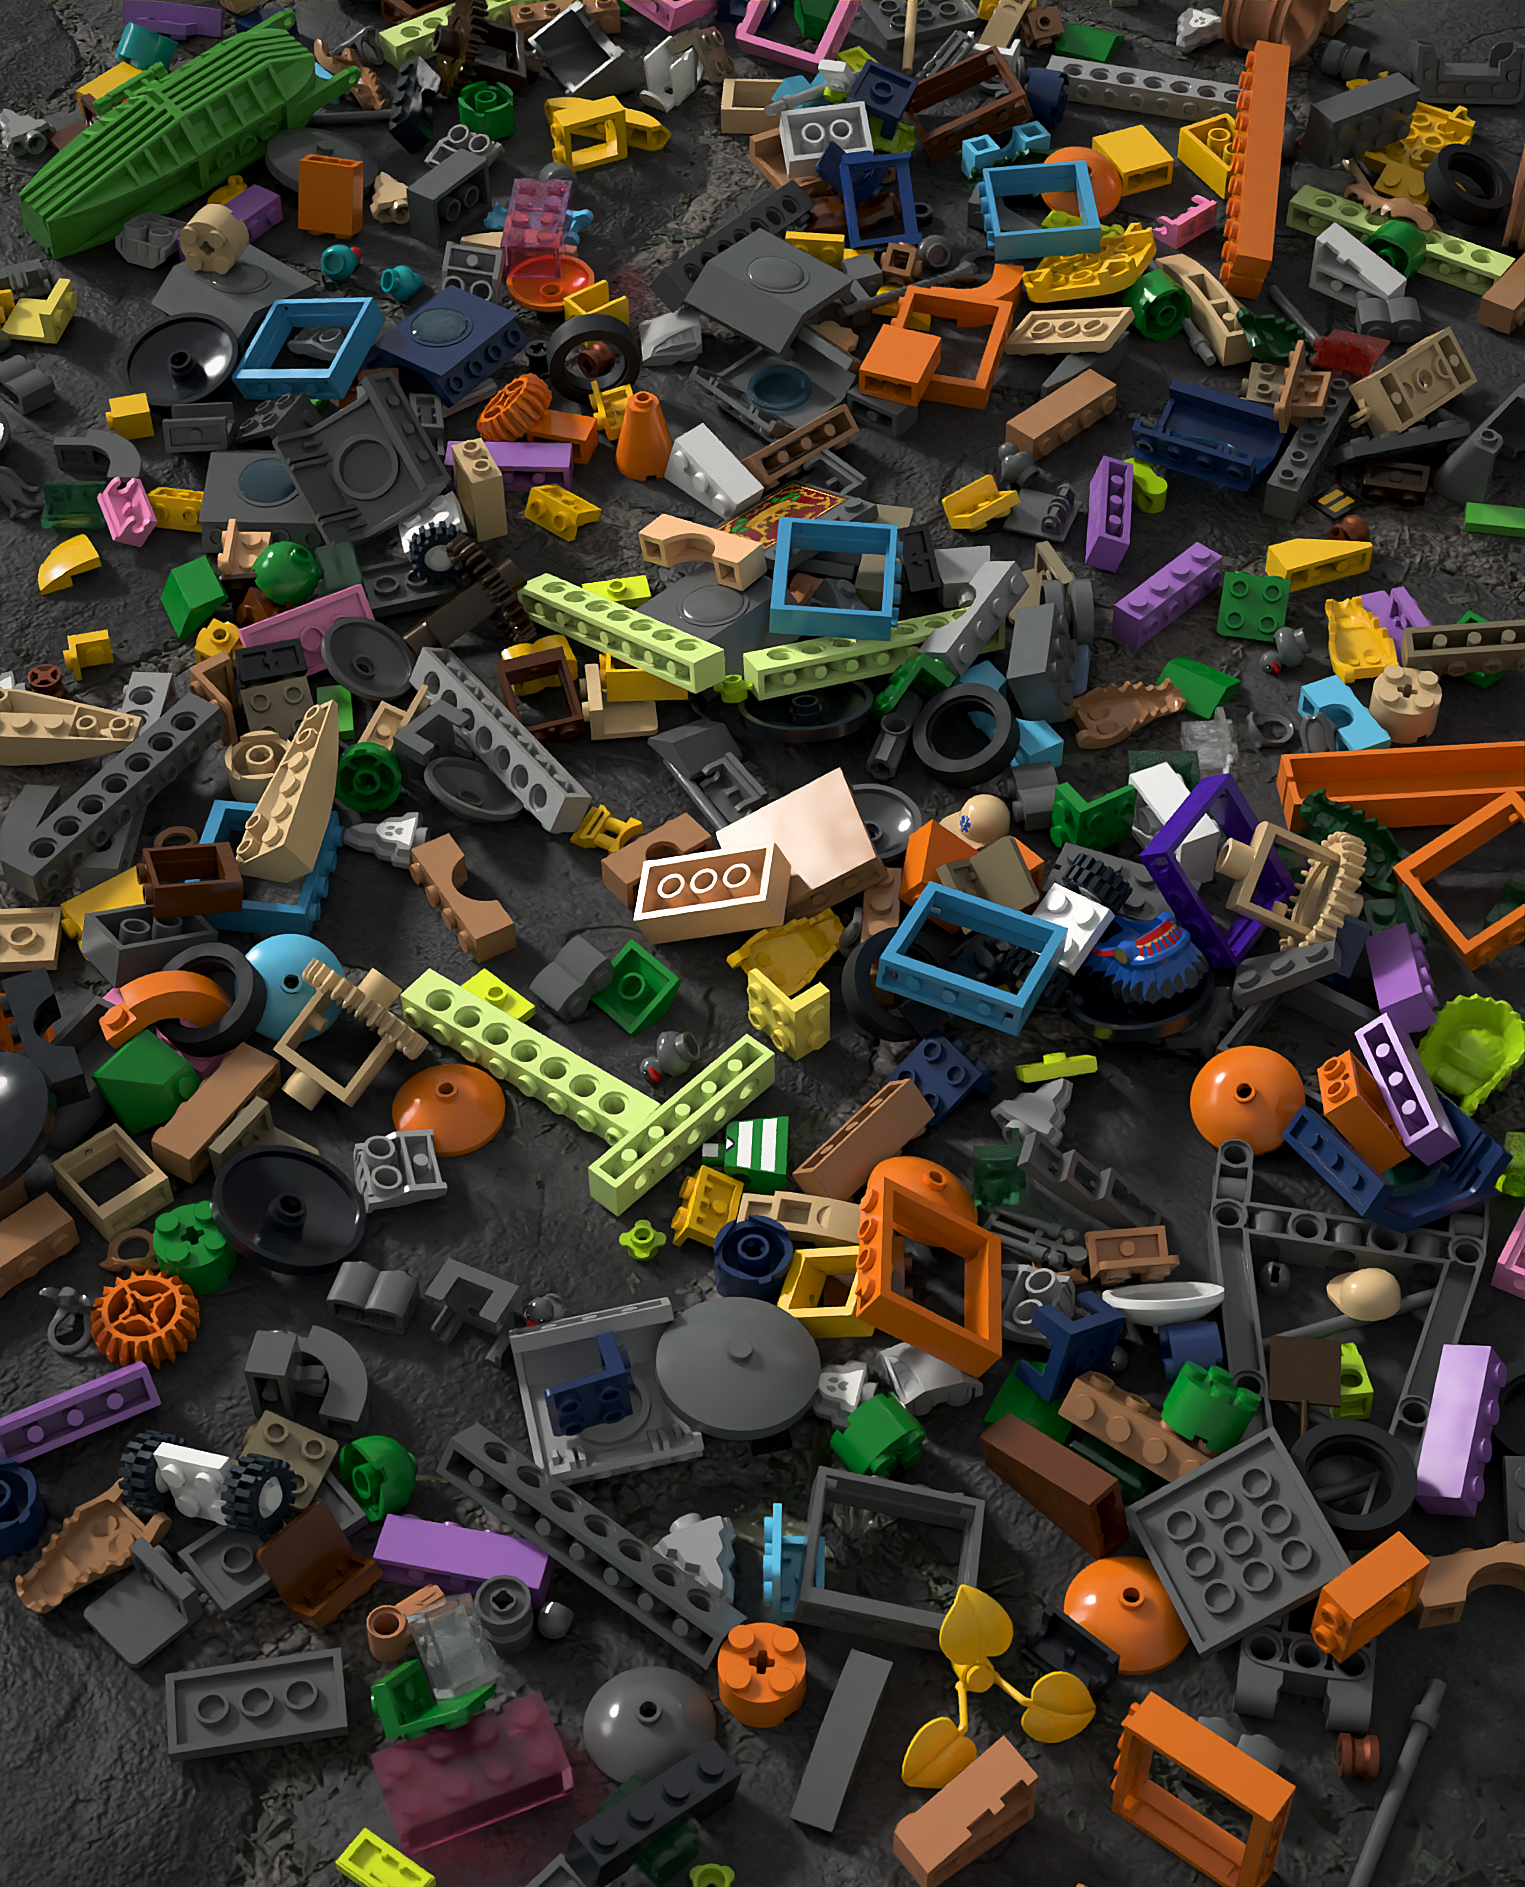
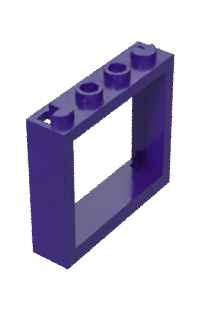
[1139,773,1296,970]

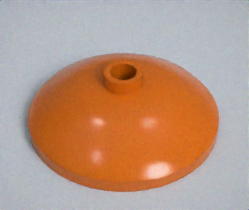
[1041,146,1122,220]
[506,254,595,313]
[1190,1046,1306,1157]
[392,1064,506,1157]
[867,1156,978,1247]
[1063,1555,1190,1675]

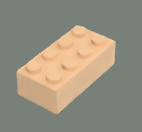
[634,841,792,945]

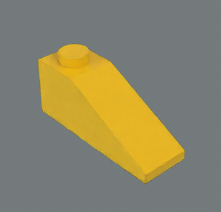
[1265,538,1373,593]

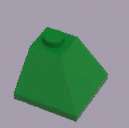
[794,0,840,42]
[91,1028,201,1135]

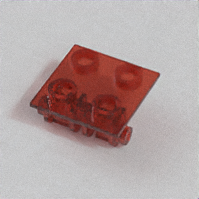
[1309,329,1391,377]

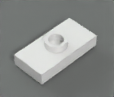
[818,59,856,93]

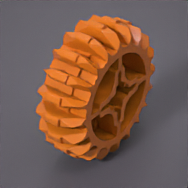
[476,373,552,442]
[90,1268,200,1370]

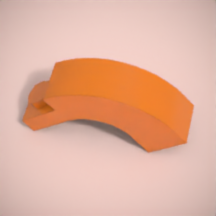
[931,264,1024,328]
[98,970,234,1050]

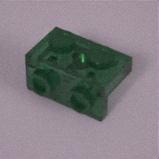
[41,481,108,531]
[971,1128,1026,1207]

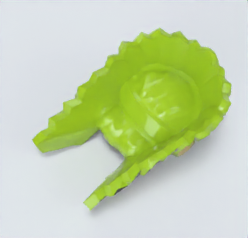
[1416,993,1525,1117]

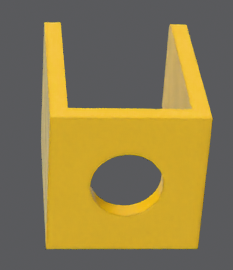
[563,280,630,348]

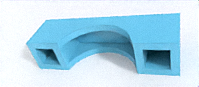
[954,660,1064,768]

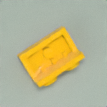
[588,380,634,441]
[942,475,1021,532]

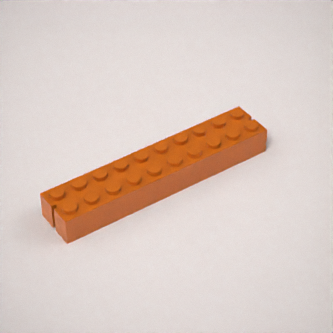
[1219,40,1291,300]
[1276,741,1525,833]

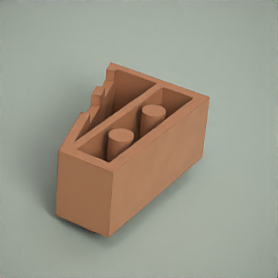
[893,1735,1039,1887]

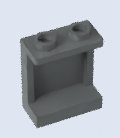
[162,402,236,453]

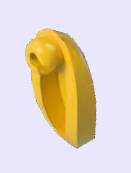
[206,175,248,206]

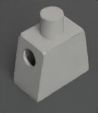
[934,546,990,609]

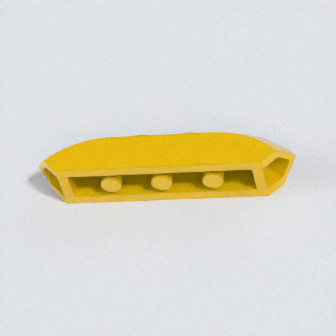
[544,97,672,151]

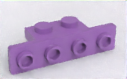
[123,0,224,40]
[1357,586,1441,681]

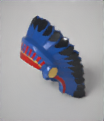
[1077,912,1208,1005]

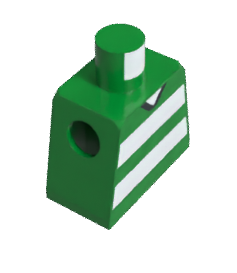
[702,1116,789,1196]

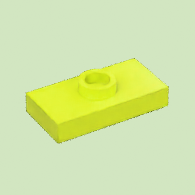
[582,575,651,608]
[461,968,536,1023]
[1015,1052,1098,1083]
[335,1828,436,1887]

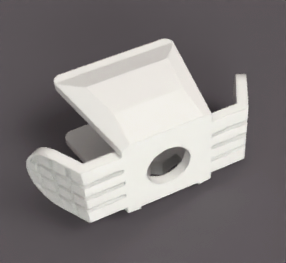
[639,36,705,113]

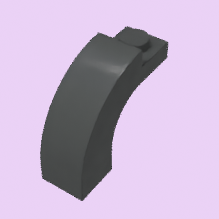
[53,429,146,490]
[269,1325,372,1442]

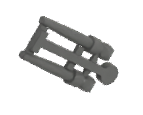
[915,30,977,81]
[982,1206,1088,1269]

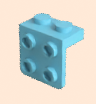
[763,1503,825,1621]

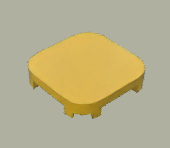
[1354,101,1475,173]
[1022,223,1157,303]

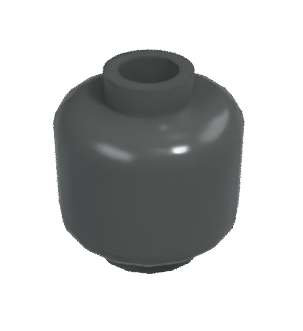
[539,162,579,203]

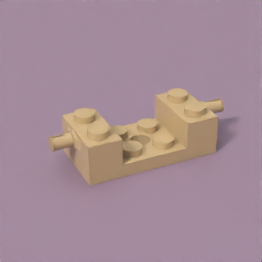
[1348,327,1478,438]

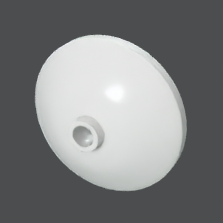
[1102,1282,1225,1333]

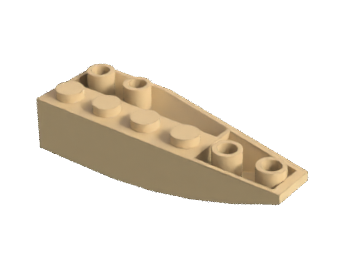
[1155,254,1253,366]
[0,688,143,766]
[235,699,339,884]

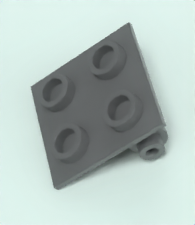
[0,258,52,303]
[1003,484,1082,543]

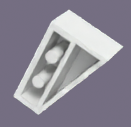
[1309,222,1407,307]
[664,423,764,520]

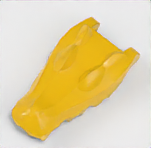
[1325,596,1399,684]
[726,908,845,998]

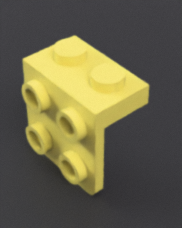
[1,278,77,344]
[747,968,830,1061]

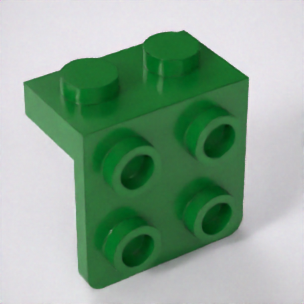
[1216,571,1291,644]
[871,653,956,721]
[1050,782,1137,852]
[370,1659,496,1741]

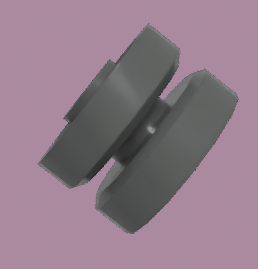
[1039,579,1095,651]

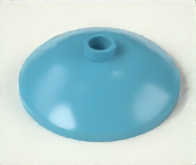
[234,934,345,1042]

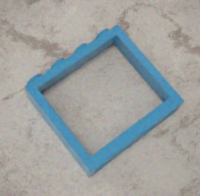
[978,160,1101,261]
[231,297,386,400]
[769,517,903,641]
[185,800,345,937]
[876,881,1069,1036]

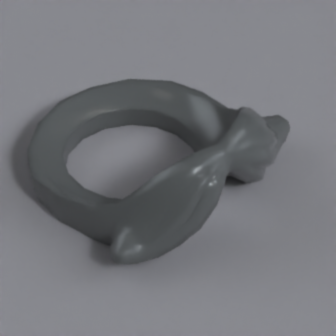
[1246,712,1294,750]
[839,907,863,958]

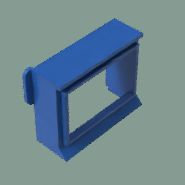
[839,150,923,250]

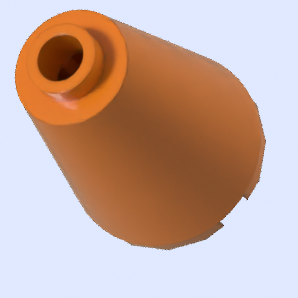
[615,391,673,481]

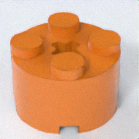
[718,1623,806,1728]

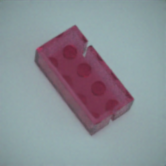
[500,178,574,278]
[370,1691,574,1857]

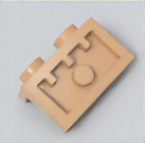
[218,519,272,575]

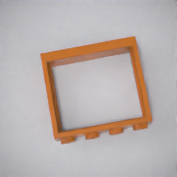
[890,285,1013,410]
[1392,788,1525,972]
[855,1176,1002,1379]
[1110,1691,1296,1887]

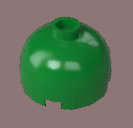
[252,541,320,607]
[335,742,402,813]
[339,1435,418,1523]

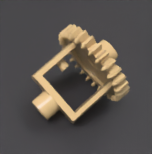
[1215,821,1367,951]
[273,957,429,1111]

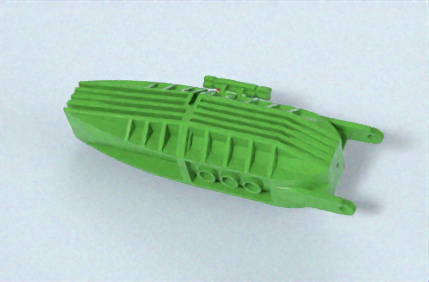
[18,8,362,260]

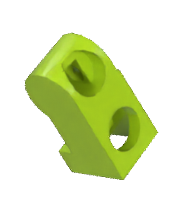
[1124,458,1168,514]
[1329,1342,1374,1421]

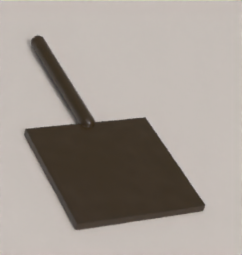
[1269,1335,1341,1437]

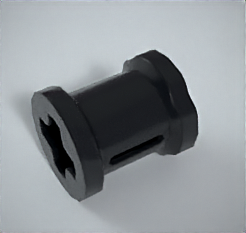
[525,340,550,380]

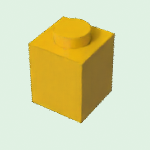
[106,393,155,440]

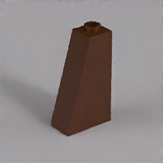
[980,1412,1130,1561]

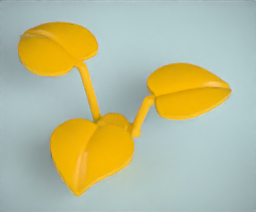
[902,1584,1096,1789]

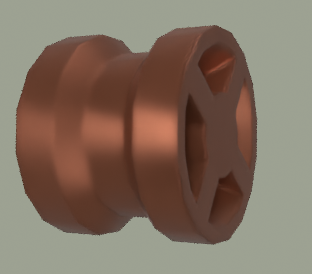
[577,342,615,378]
[1328,514,1370,542]
[28,664,66,699]
[1337,1733,1379,1782]

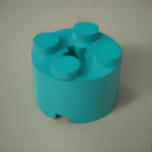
[114,21,178,71]

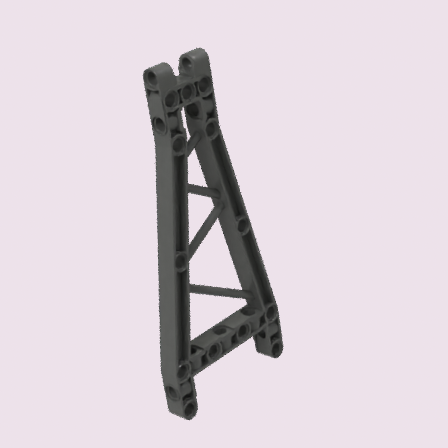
[1207,1139,1490,1736]

